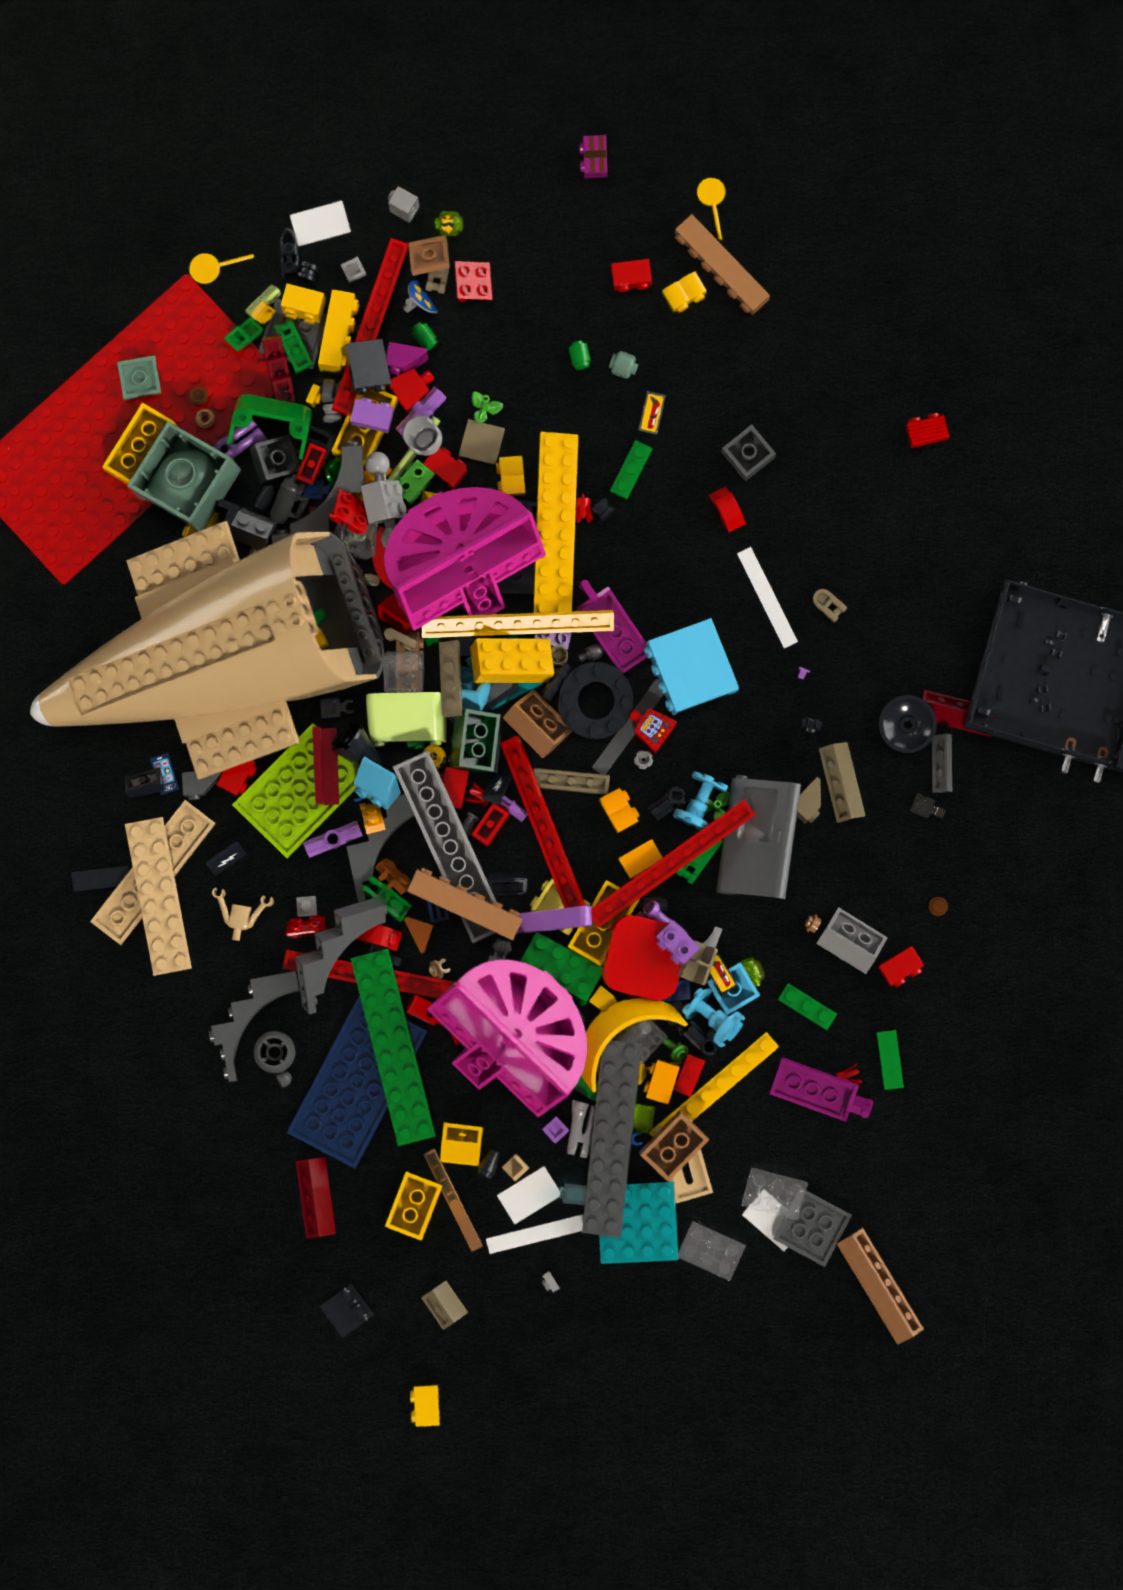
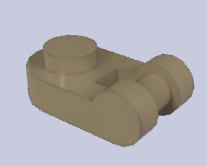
[426,268,449,294]
[813,589,847,623]
[384,628,419,651]

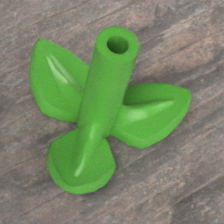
[472,391,503,423]
[705,791,730,820]

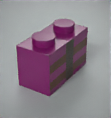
[580,135,607,178]

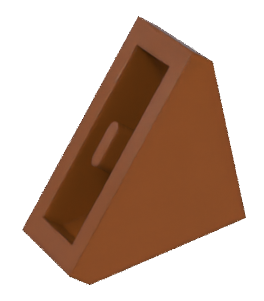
[404,917,434,954]

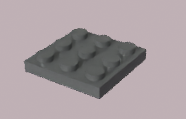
[258,298,327,370]
[773,1188,852,1267]

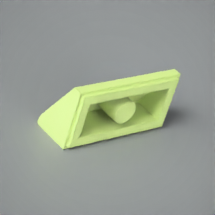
[245,285,281,320]

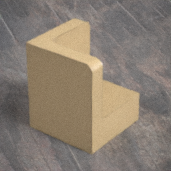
[502,1154,529,1181]

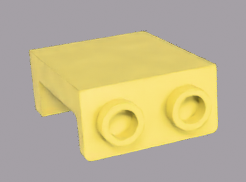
[530,878,591,937]

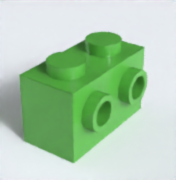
[395,459,435,506]

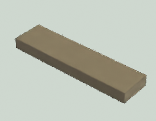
[533,768,610,795]

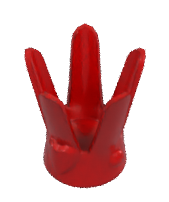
[575,494,593,523]
[466,782,489,807]
[836,1064,862,1083]

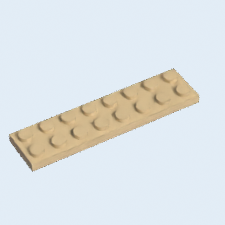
[90,800,216,945]
[125,817,192,976]

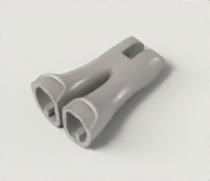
[567,1100,596,1158]

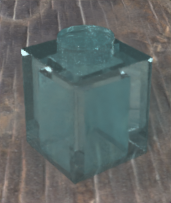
[559,1183,587,1205]

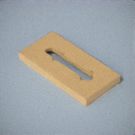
[654,1118,713,1203]

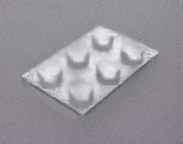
[741,1168,808,1220]
[678,1221,746,1281]

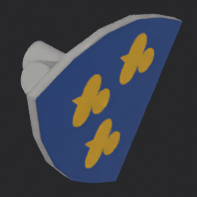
[403,281,438,313]

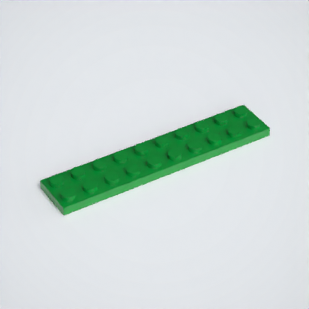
[351,949,436,1146]

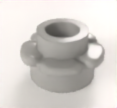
[634,750,653,769]

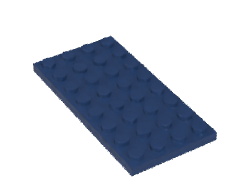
[287,996,428,1169]

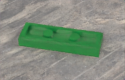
[876,1030,904,1090]

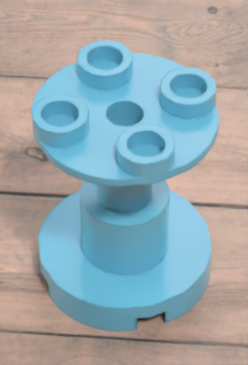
[673,771,728,830]
[682,988,745,1047]

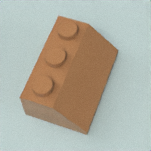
[503,689,572,758]

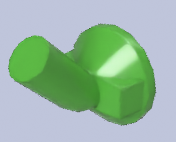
[662,1037,688,1062]

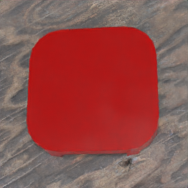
[601,915,681,1000]

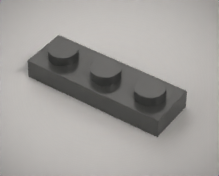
[932,734,952,793]

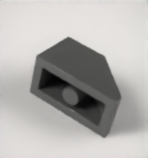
[182,772,222,800]

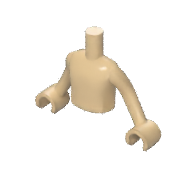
[212,888,274,941]

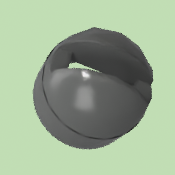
[276,1071,292,1088]

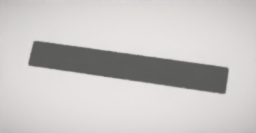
[592,679,664,775]

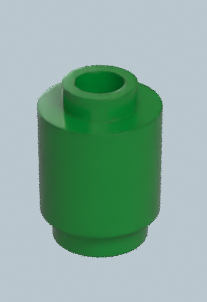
[411,322,438,351]
[569,341,591,370]

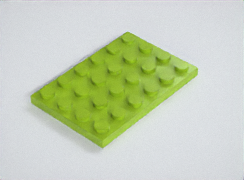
[232,723,359,859]

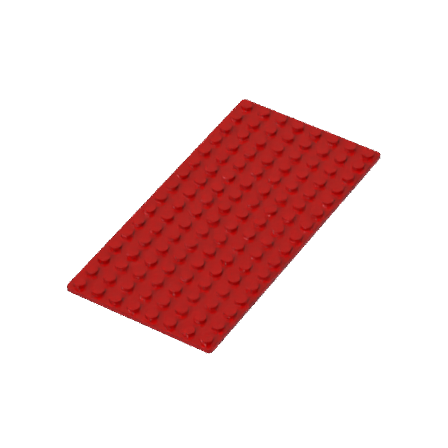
[0,274,273,585]

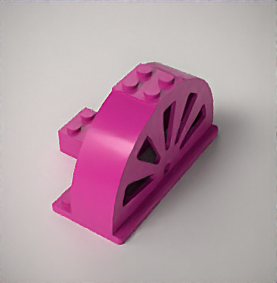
[384,487,546,631]
[427,960,587,1117]

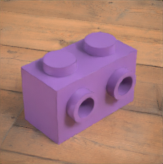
[350,398,394,433]
[655,920,700,965]

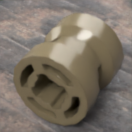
[551,645,568,667]

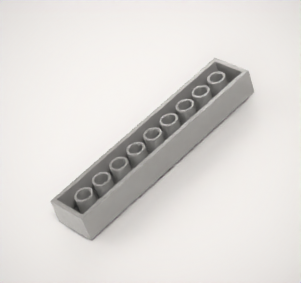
[393,751,496,943]

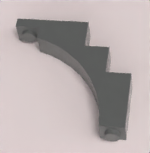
[272,441,365,543]
[347,794,415,902]
[295,897,387,1015]

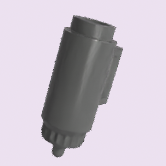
[270,474,309,524]

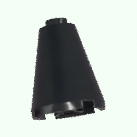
[331,722,382,767]

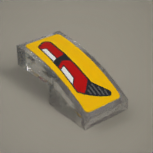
[639,391,666,434]

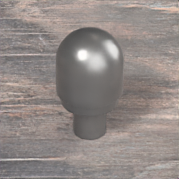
[578,644,604,662]

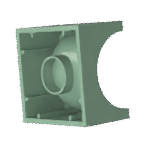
[127,422,241,532]

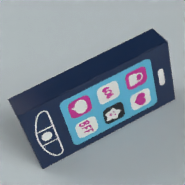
[150,753,180,795]

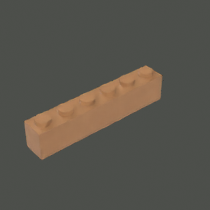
[675,214,770,315]
[407,868,523,940]
[837,1228,923,1344]

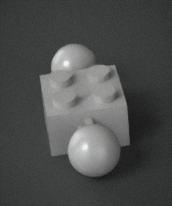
[361,452,407,548]

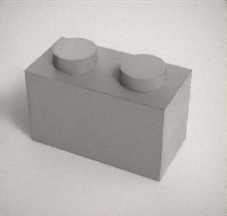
[387,186,419,223]

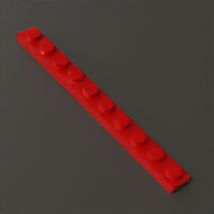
[332,238,409,416]
[500,736,586,908]
[591,800,755,928]
[283,950,455,999]

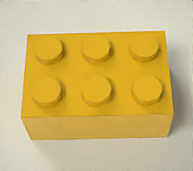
[385,1172,443,1240]

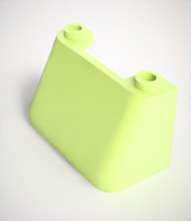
[366,692,446,747]

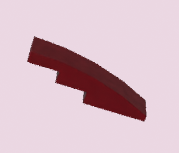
[261,334,296,403]

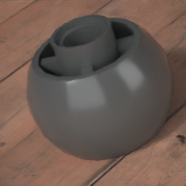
[253,1031,296,1073]

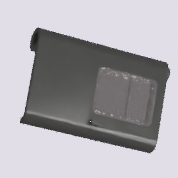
[716,775,801,899]

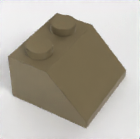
[797,777,821,824]

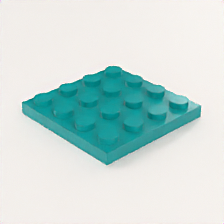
[599,1182,679,1264]

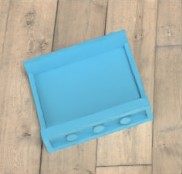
[644,618,739,715]

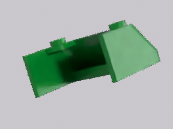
[227,394,312,463]

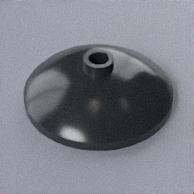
[879,695,937,753]

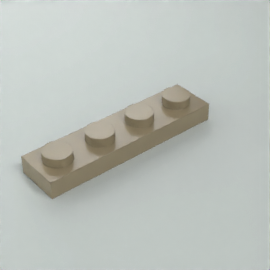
[439,640,463,718]

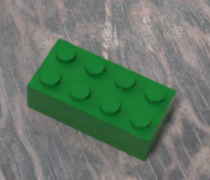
[520,932,602,1007]

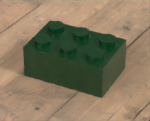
[449,709,500,772]

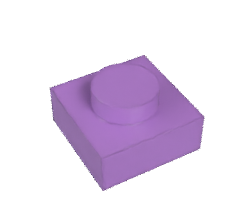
[542,1116,569,1144]

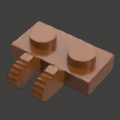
[375,858,411,895]

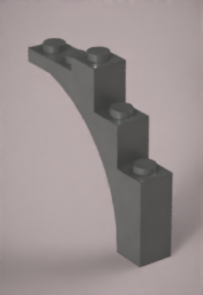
[209,971,300,1082]

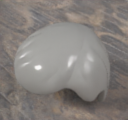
[402,415,442,456]

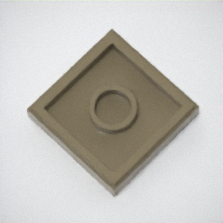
[459,419,505,466]

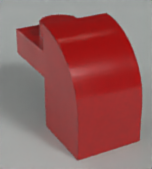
[709,486,746,532]
[356,925,402,951]

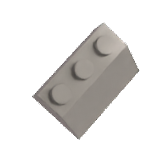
[817,907,888,974]

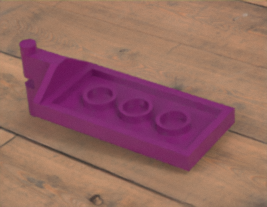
[576,580,647,673]
[770,1057,874,1122]

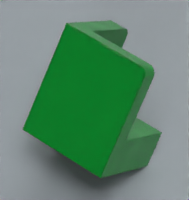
[323,456,342,487]

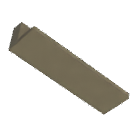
[819,742,865,823]

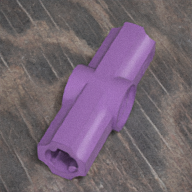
[396,387,447,435]
[303,821,363,858]

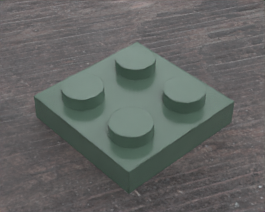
[117,355,162,400]

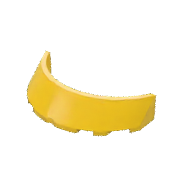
[581,998,688,1093]

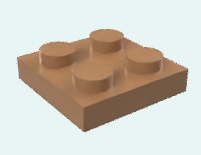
[409,235,450,276]

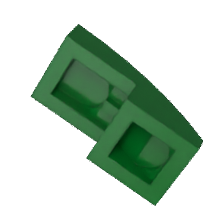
[224,317,264,352]

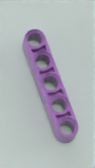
[516,906,592,934]

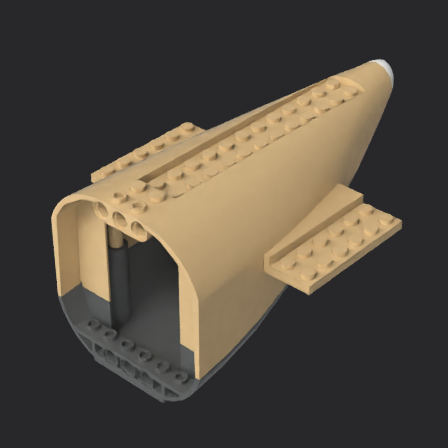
[30,522,384,780]

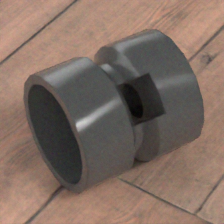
[322,378,341,404]

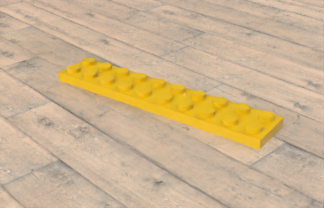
[533,432,578,613]

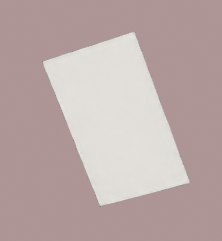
[290,201,351,246]
[497,1166,562,1224]
[742,1189,788,1251]

